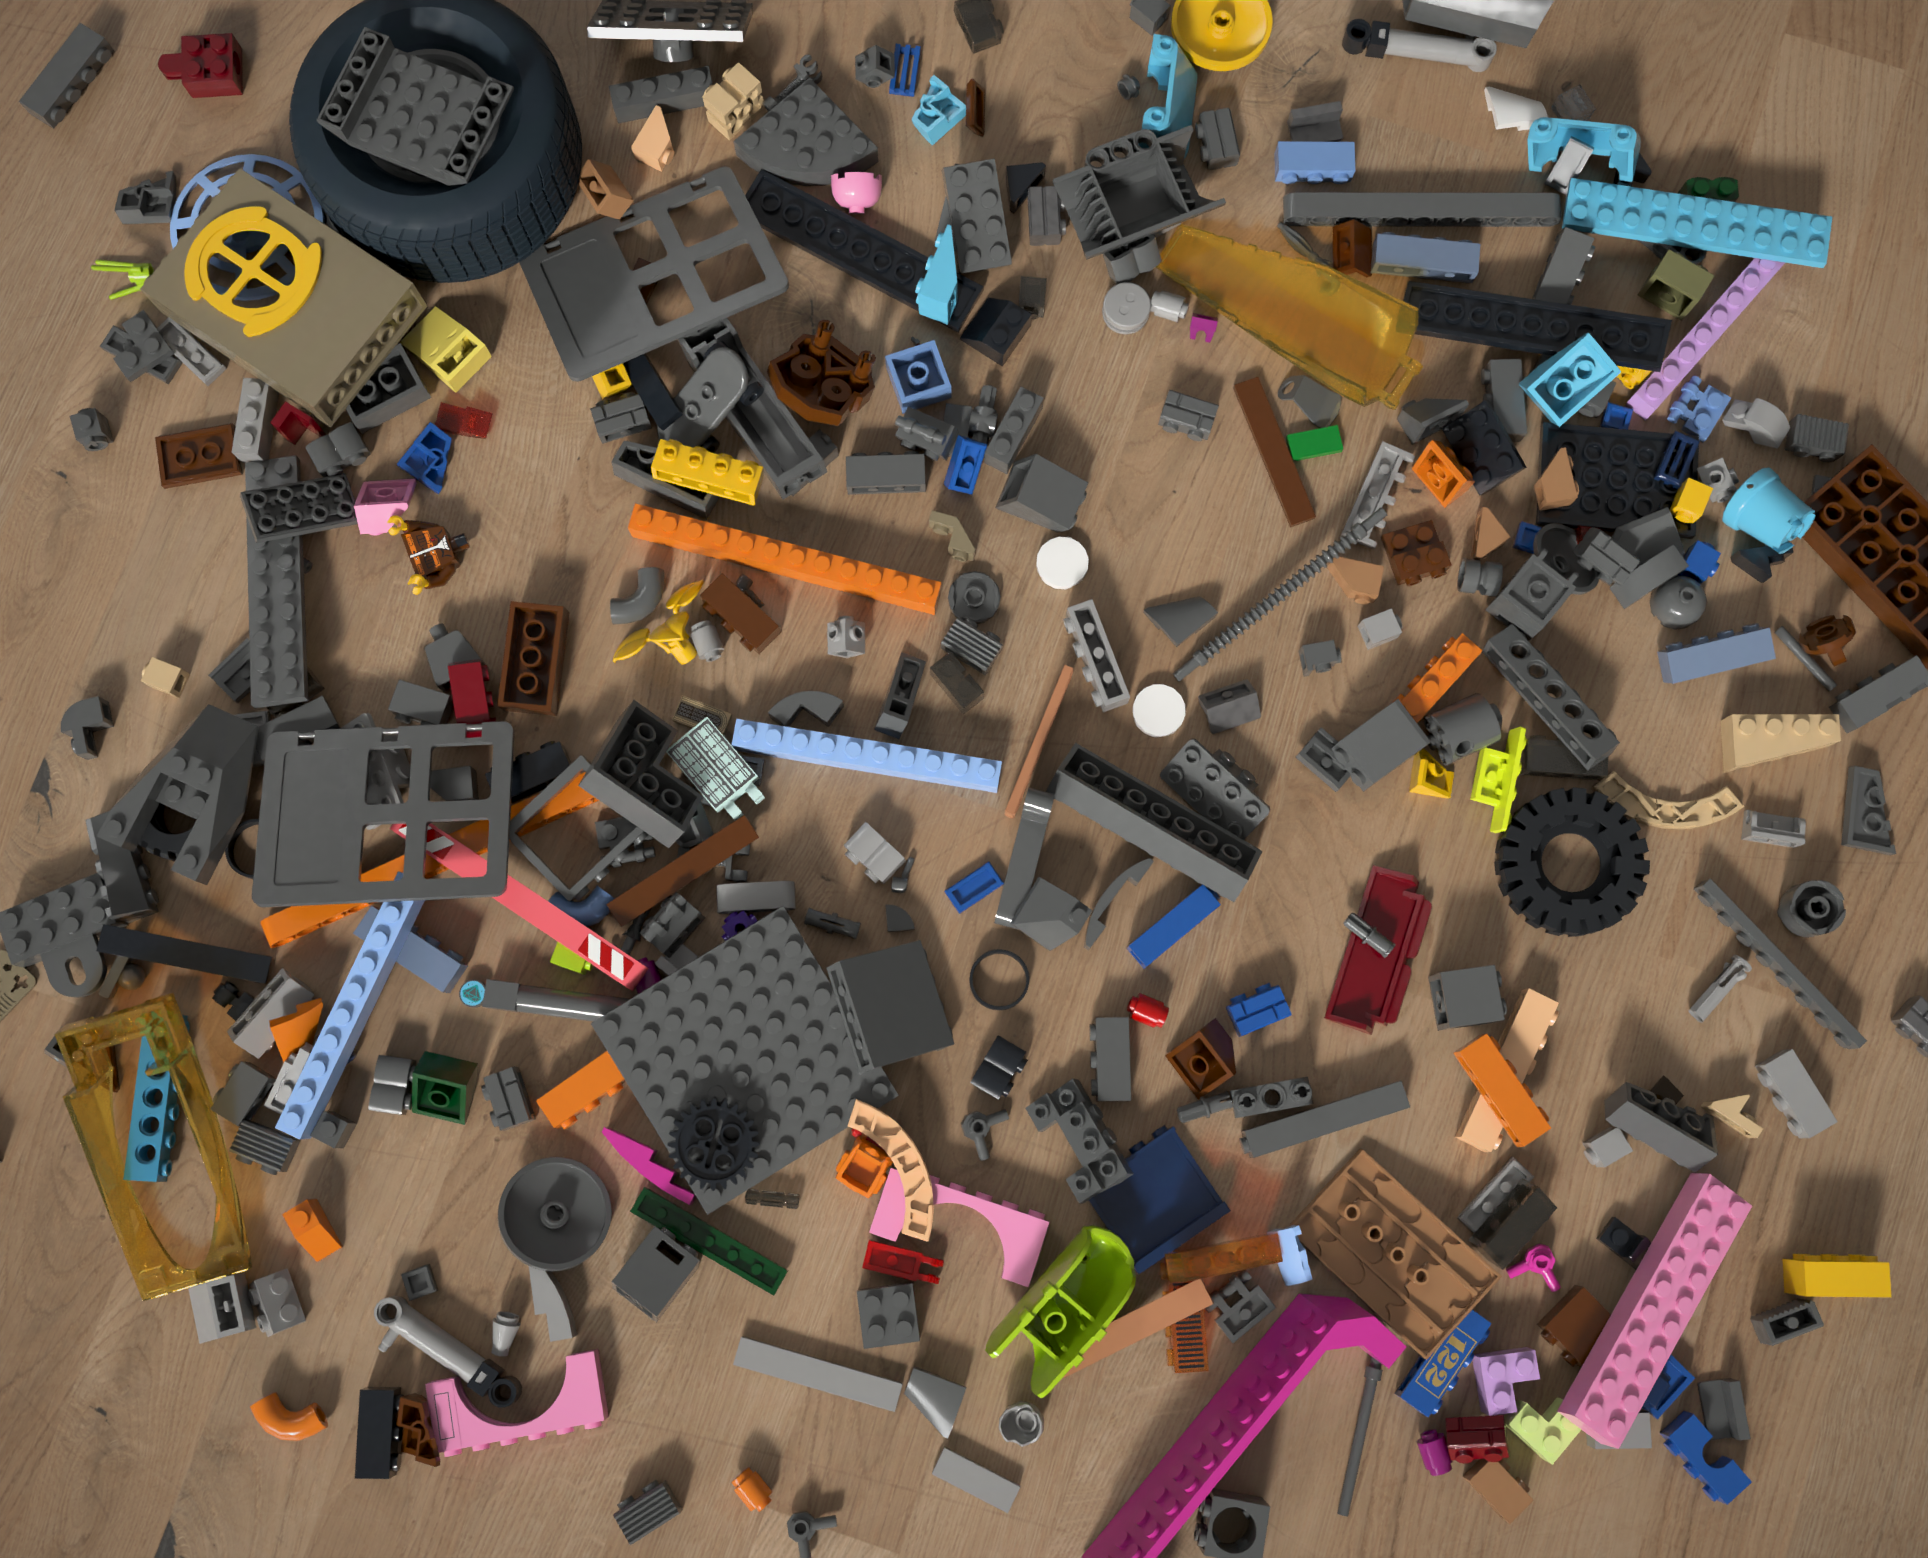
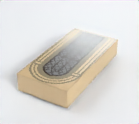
[672,695,732,736]

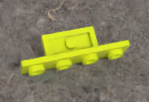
[1470,727,1527,833]

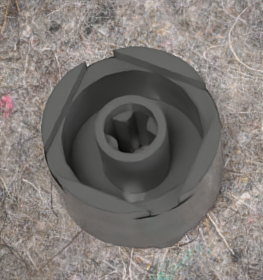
[1777,880,1846,938]

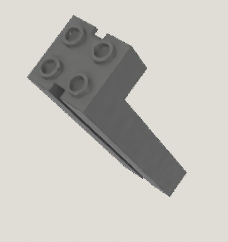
[678,318,827,500]

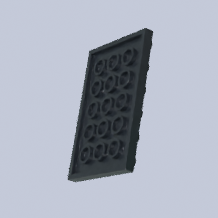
[1536,422,1699,539]

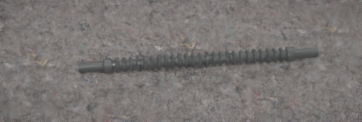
[1173,508,1387,682]

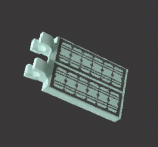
[666,717,765,821]

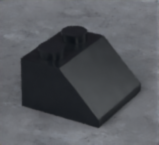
[960,297,1032,367]

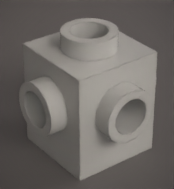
[1697,458,1739,503]
[827,616,865,658]

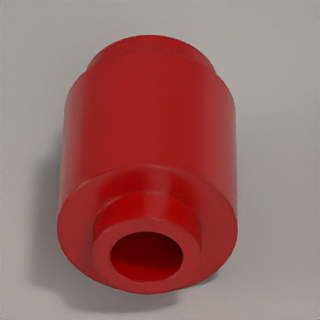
[1126,993,1169,1028]

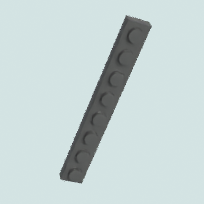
[1694,879,1867,1050]

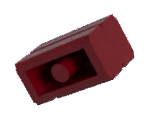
[1446,1415,1509,1464]

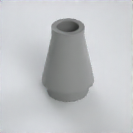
[491,1311,521,1356]

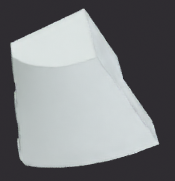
[1484,87,1548,131]

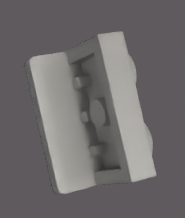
[248,1268,306,1337]

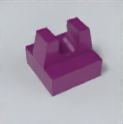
[1190,313,1218,343]

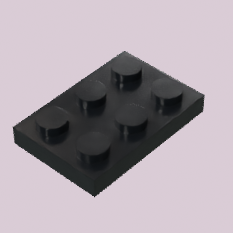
[1442,400,1527,495]

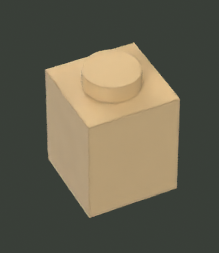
[141,657,190,698]

